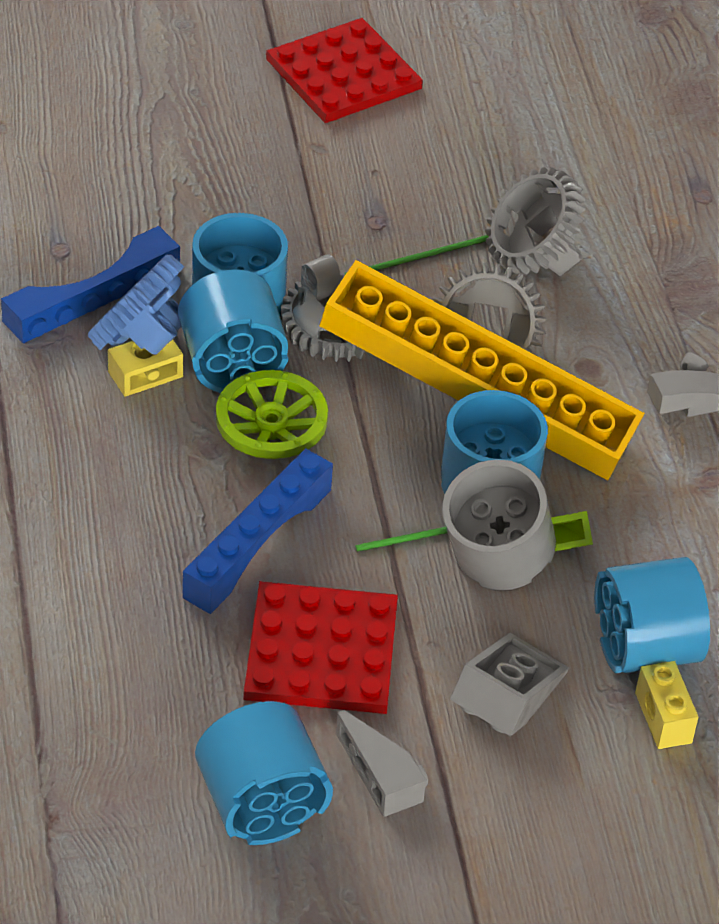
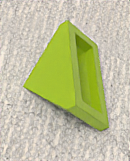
[551,511,593,552]

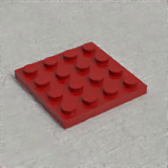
[266,18,423,123]
[243,581,398,714]

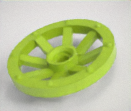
[216,370,328,459]

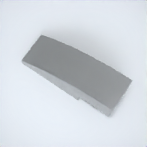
[647,370,719,417]

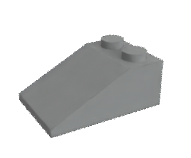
[450,633,569,736]

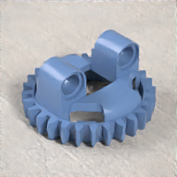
[88,255,184,355]

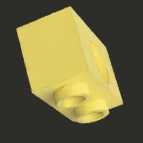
[108,339,183,397]
[635,661,699,749]

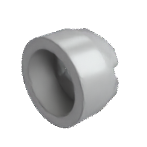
[680,352,709,371]

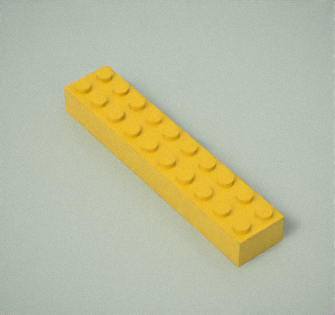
[319,260,645,481]

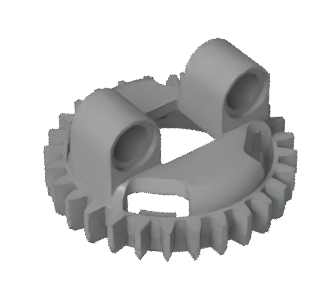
[485,167,586,276]
[281,254,373,362]
[433,263,547,355]

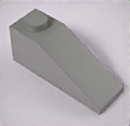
[336,710,428,817]

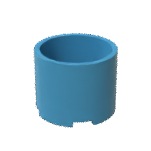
[192,213,288,316]
[178,269,288,393]
[441,390,548,494]
[594,557,710,673]
[195,701,333,845]

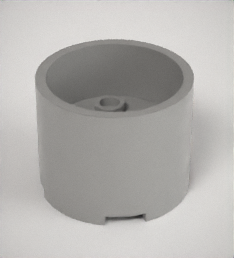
[442,460,556,590]

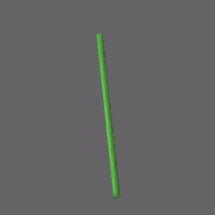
[345,235,489,275]
[355,527,448,552]

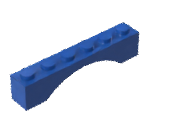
[1,226,180,343]
[183,448,333,614]

